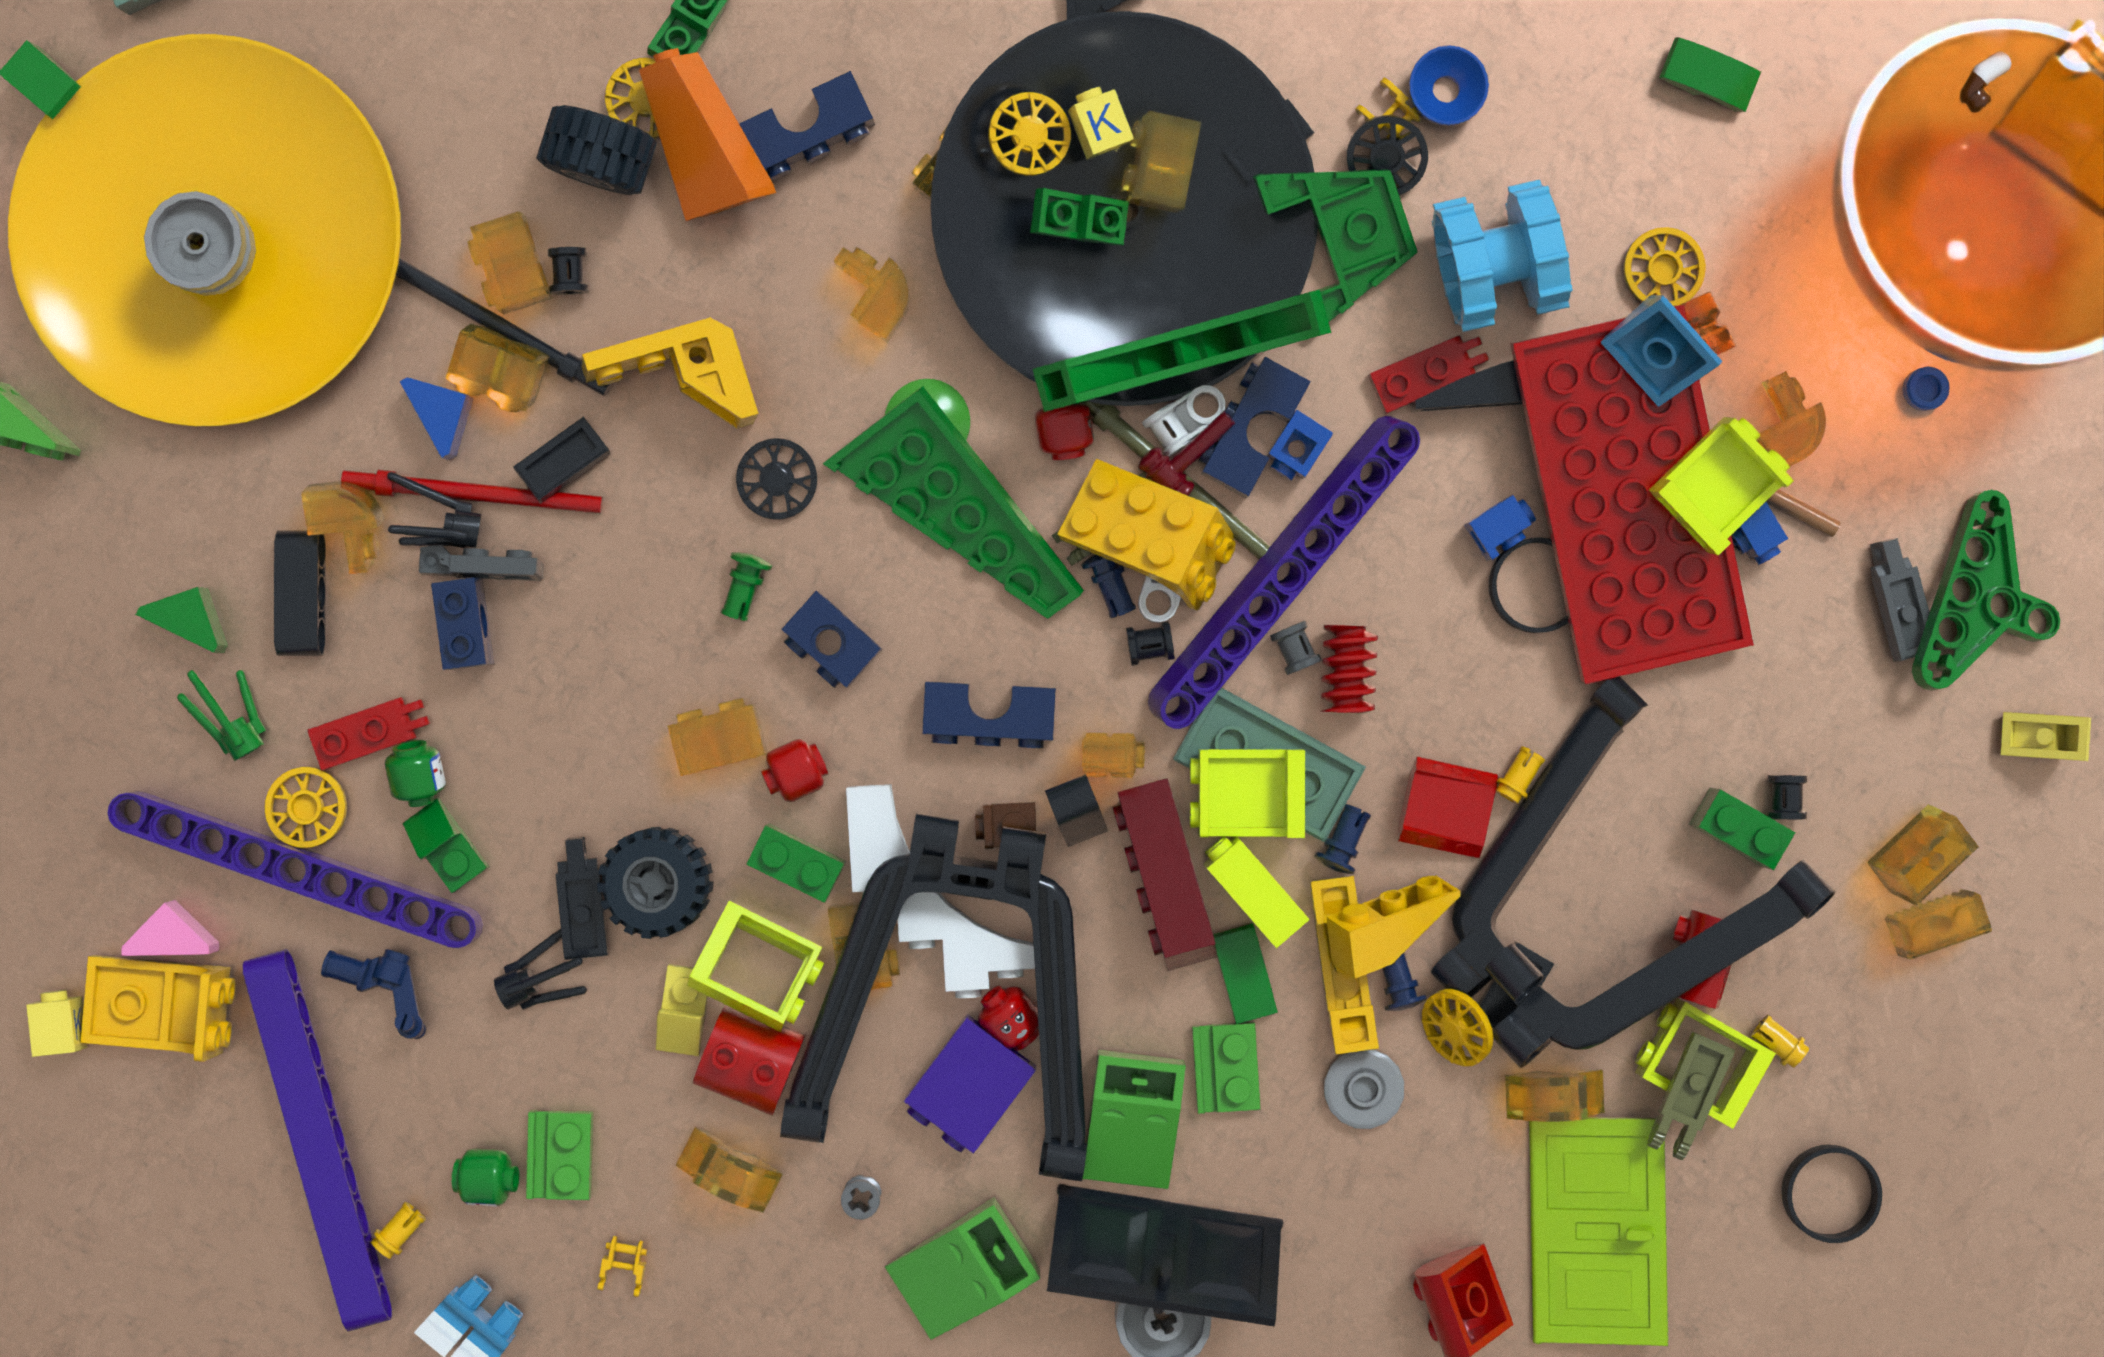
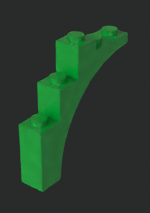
[1033,289,1331,412]

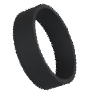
[1489,537,1569,633]
[1782,1144,1883,1243]

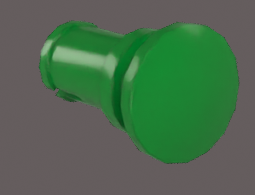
[721,552,773,621]

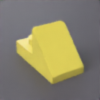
[2000,712,2091,761]
[656,964,711,1056]

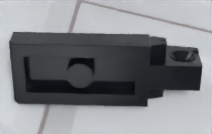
[555,837,609,960]

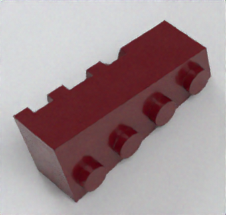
[1112,778,1217,971]

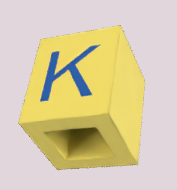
[1068,87,1134,160]
[26,990,88,1057]

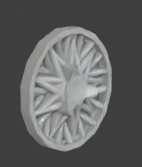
[1324,1049,1404,1129]

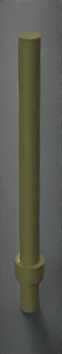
[1081,401,1270,559]

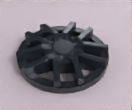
[1347,114,1428,195]

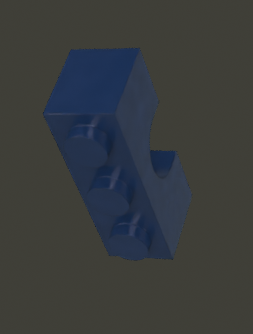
[739,71,875,181]
[1198,357,1311,498]
[922,682,1056,748]

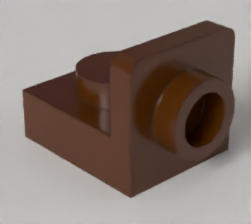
[975,802,1036,849]

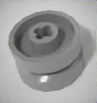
[144,191,256,296]
[1114,1302,1212,1357]

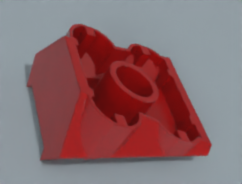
[1398,757,1498,859]

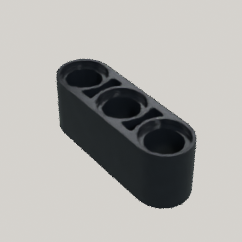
[274,530,326,656]
[1045,774,1108,847]

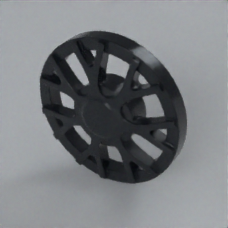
[736,438,817,520]

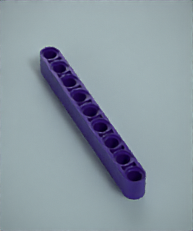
[1148,416,1420,729]
[107,791,483,948]
[243,949,392,1332]

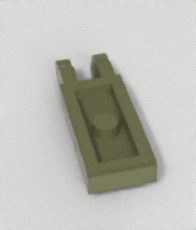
[1647,1032,1735,1160]

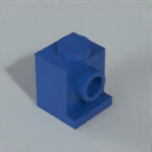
[1267,410,1333,481]
[1464,495,1536,561]
[1731,502,1788,565]

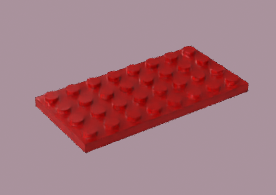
[1510,304,1754,684]

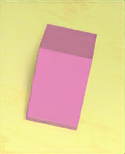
[121,900,219,956]

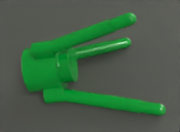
[177,670,266,761]

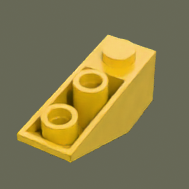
[1326,875,1461,979]

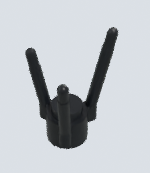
[387,472,481,548]
[494,929,587,1010]

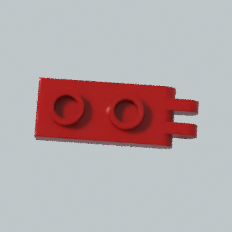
[1368,335,1489,414]
[307,697,430,771]

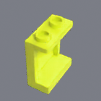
[1649,417,1794,555]
[1190,749,1305,838]

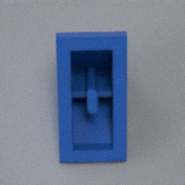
[400,377,474,460]

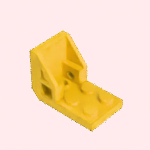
[581,317,759,429]

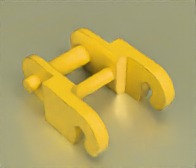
[1355,77,1421,138]
[597,1236,647,1297]

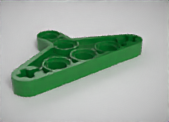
[1912,489,2060,691]

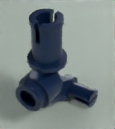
[321,949,426,1039]

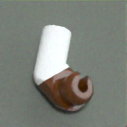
[1960,51,2012,113]

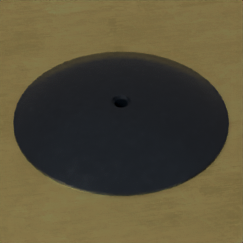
[930,11,1318,406]

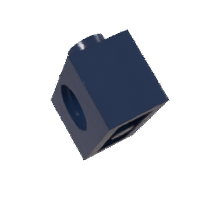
[431,577,494,670]
[781,590,883,688]

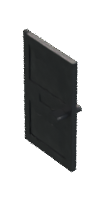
[1047,1184,1284,1327]

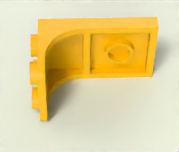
[1057,459,1236,611]
[80,955,236,1062]

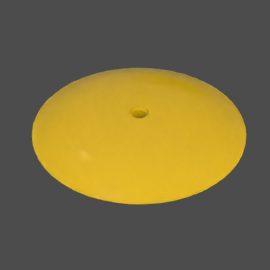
[8,34,401,427]

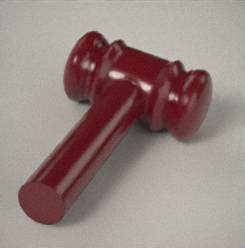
[1138,411,1236,496]

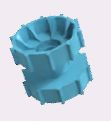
[1431,179,1573,332]

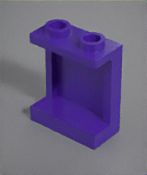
[904,1013,1036,1154]

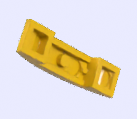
[1310,876,1379,1054]

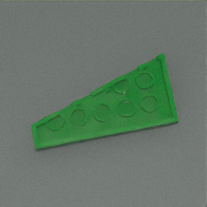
[823,386,1084,619]

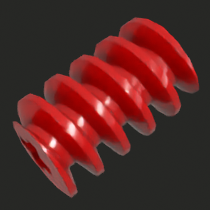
[1320,625,1378,714]

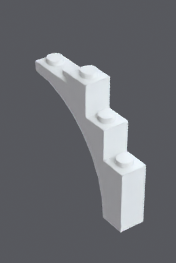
[846,784,1035,998]

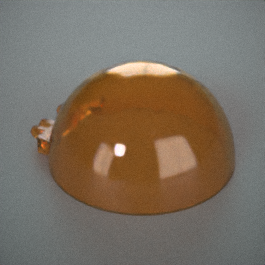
[1833,18,2104,372]

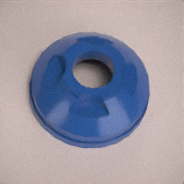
[1409,45,1489,126]

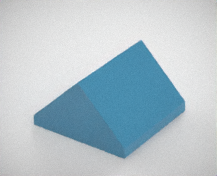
[1601,295,1722,407]

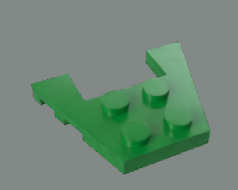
[1253,169,1418,322]

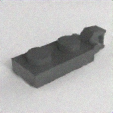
[1870,538,1938,662]
[419,545,544,581]

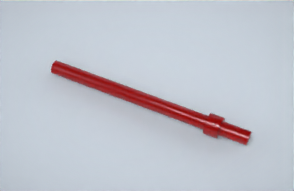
[341,469,603,514]

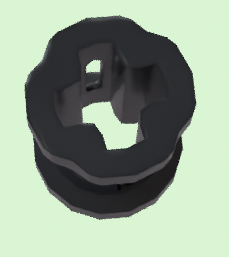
[547,247,589,295]
[1126,622,1175,666]
[1768,775,1807,820]

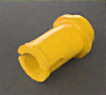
[1496,746,1545,804]
[1751,1014,1809,1068]
[371,1201,426,1259]

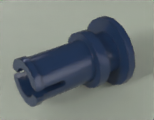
[1081,554,1136,618]
[1314,804,1371,874]
[1382,952,1427,1011]

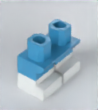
[414,1275,524,1357]

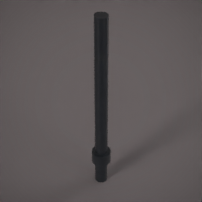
[396,258,612,396]

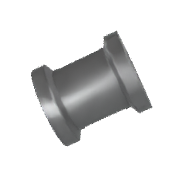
[841,1175,882,1220]

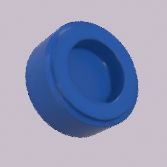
[1903,366,1950,411]

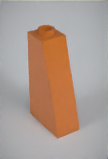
[639,48,776,221]

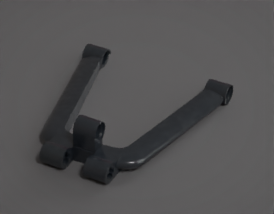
[1431,676,1836,1068]
[780,813,1087,1182]

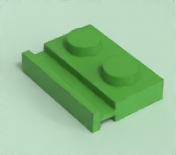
[1192,1022,1261,1114]
[526,1110,593,1200]

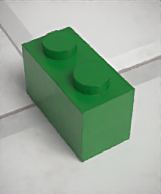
[1689,787,1796,870]
[746,823,846,903]

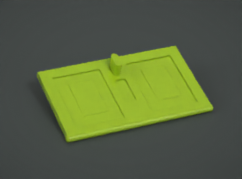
[1529,1115,1669,1346]

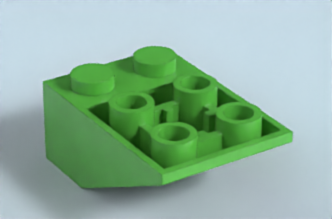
[0,382,81,461]
[1083,1049,1186,1189]
[885,1197,1040,1340]

